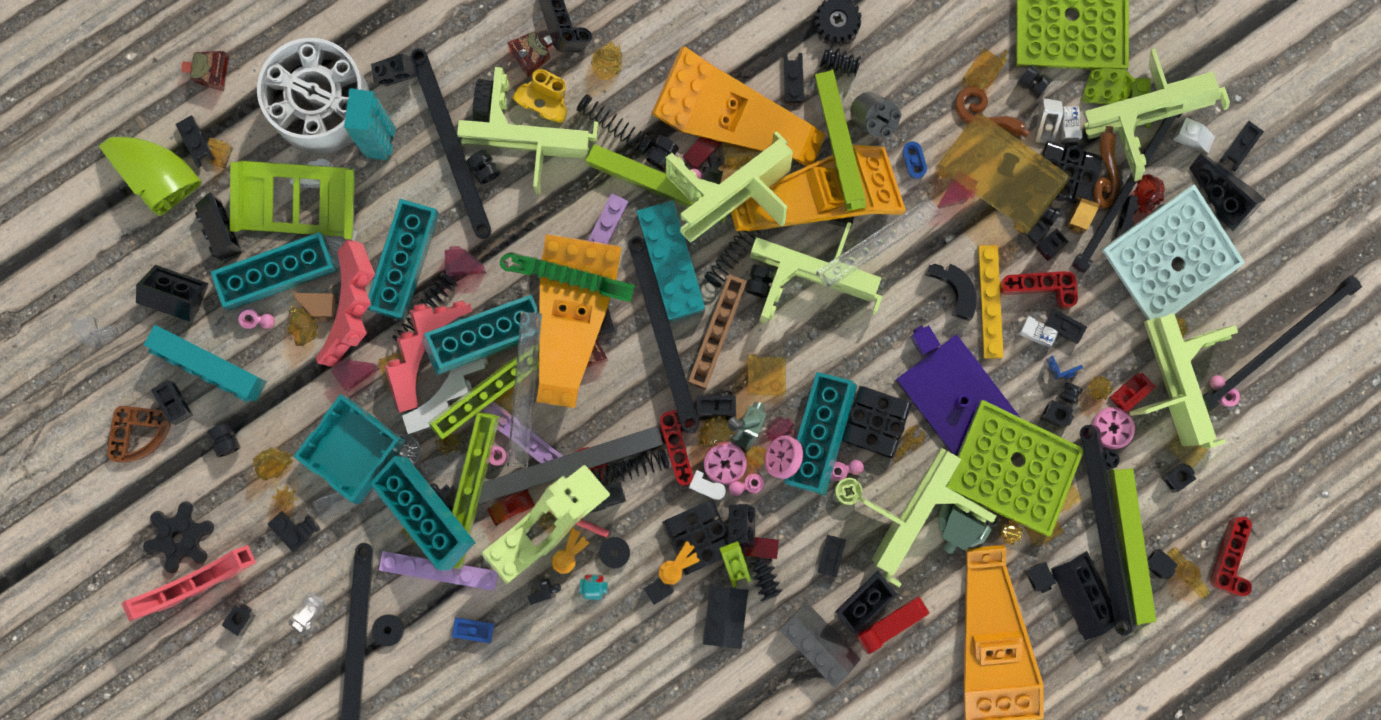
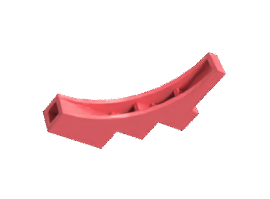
[316,239,375,367]
[384,300,472,413]
[121,545,256,622]

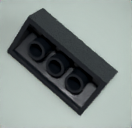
[1051,551,1115,640]

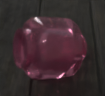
[766,416,795,441]

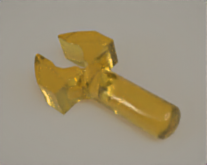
[896,426,925,458]

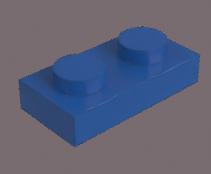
[452,618,495,643]

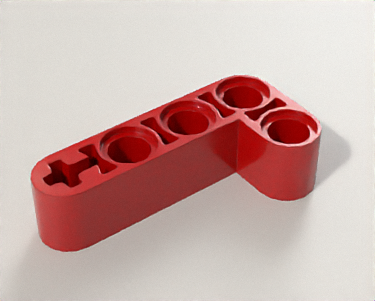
[1000,271,1078,310]
[660,409,694,486]
[1210,517,1252,596]
[856,596,930,654]

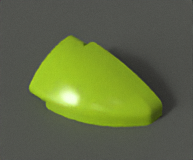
[99,137,202,216]

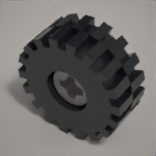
[814,0,862,47]

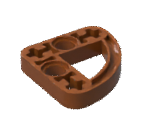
[107,406,171,463]

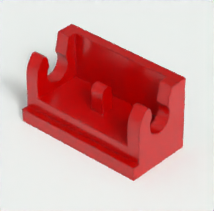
[1109,372,1156,412]

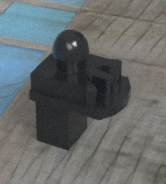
[430,483,455,511]
[528,576,561,605]

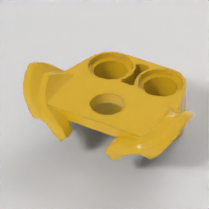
[512,69,567,123]

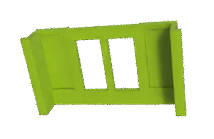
[230,161,355,239]

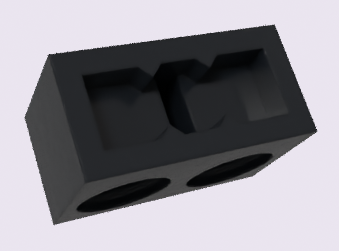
[371,53,418,86]
[151,380,193,425]
[697,396,736,421]
[728,504,755,547]

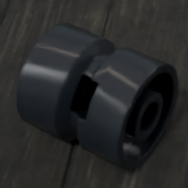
[1016,64,1052,99]
[645,135,679,171]
[467,149,501,185]
[744,264,776,298]
[206,422,241,458]

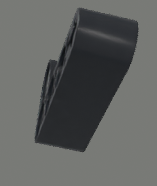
[538,0,592,53]

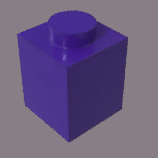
[910,325,941,357]

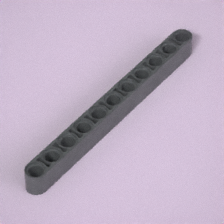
[456,426,663,504]

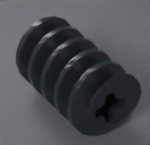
[819,46,861,79]
[748,558,783,602]

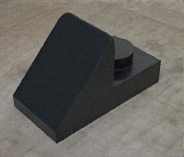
[1036,228,1069,261]

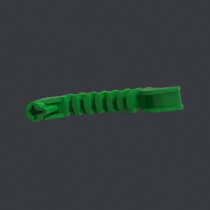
[500,252,635,302]

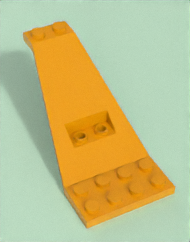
[651,46,826,167]
[731,145,906,231]
[536,234,622,408]
[963,545,1044,720]

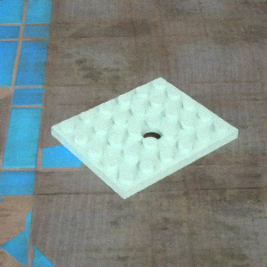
[1101,184,1245,320]

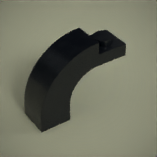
[925,264,977,321]

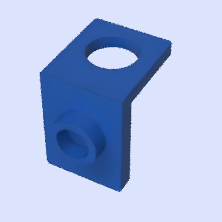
[1046,356,1083,380]

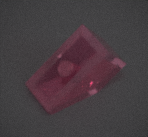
[937,171,978,209]
[445,246,486,276]
[331,360,379,391]

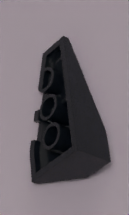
[1189,153,1265,231]

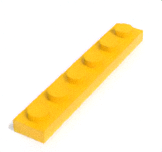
[978,245,1004,359]

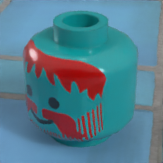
[579,574,608,600]

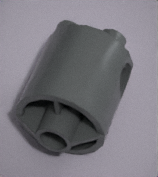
[850,92,902,138]

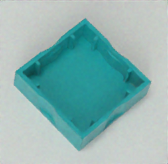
[293,394,406,505]

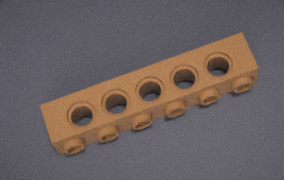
[688,274,747,391]

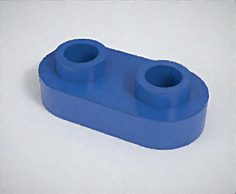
[902,141,927,179]

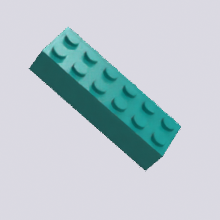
[344,89,396,161]
[367,199,439,322]
[637,200,706,323]
[211,232,338,311]
[422,295,540,375]
[143,325,267,403]
[784,372,857,496]
[369,456,476,570]

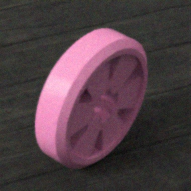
[1091,407,1135,450]
[765,435,803,479]
[704,442,747,485]

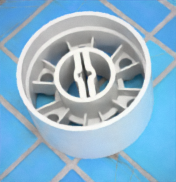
[257,38,370,154]

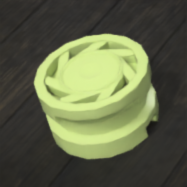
[834,478,863,505]

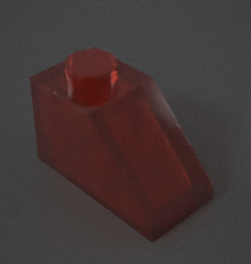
[487,489,535,526]

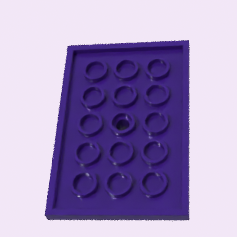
[896,334,1021,456]

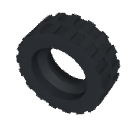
[473,79,494,122]

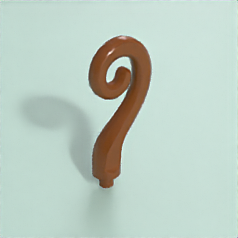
[955,87,1030,138]
[1093,126,1119,209]

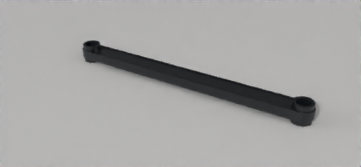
[411,49,492,239]
[1071,113,1183,273]
[628,236,699,434]
[1202,274,1363,412]
[1080,425,1136,636]
[341,543,374,720]

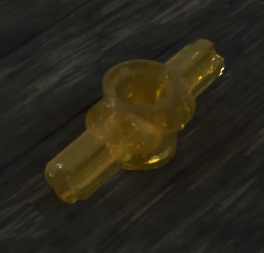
[1167,547,1210,599]

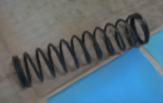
[577,94,653,156]
[704,230,761,288]
[392,273,458,341]
[591,449,669,485]

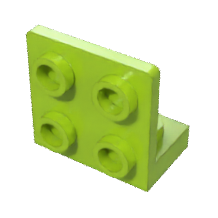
[1081,68,1135,105]

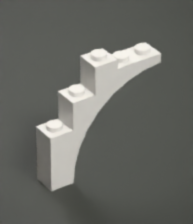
[402,317,489,436]

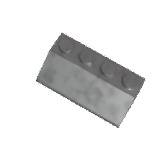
[779,602,861,688]

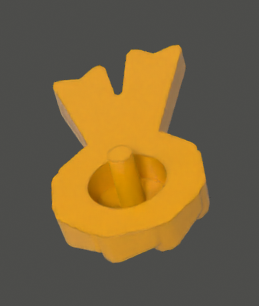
[551,528,589,574]
[658,541,700,585]

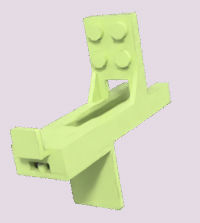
[1084,48,1230,182]
[457,67,599,195]
[666,131,793,243]
[749,222,883,324]
[1129,313,1238,449]
[858,448,996,587]
[481,465,610,584]

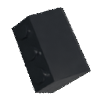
[195,192,242,261]
[136,265,208,322]
[834,570,897,635]
[703,585,748,649]

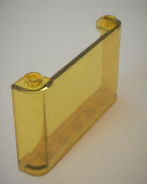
[936,113,1070,235]

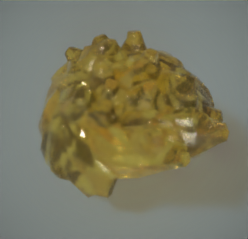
[591,41,622,80]
[287,306,319,346]
[697,416,735,447]
[253,447,294,481]

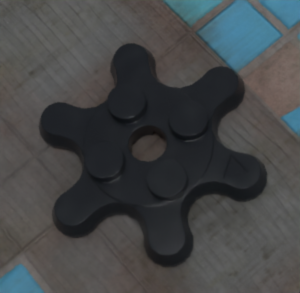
[143,501,214,573]

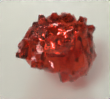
[1134,174,1165,213]

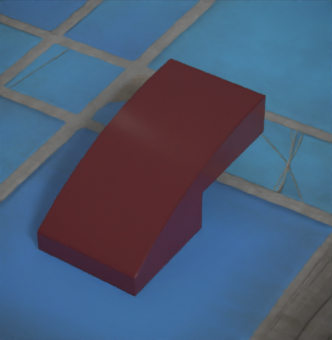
[682,137,723,169]
[740,537,779,559]

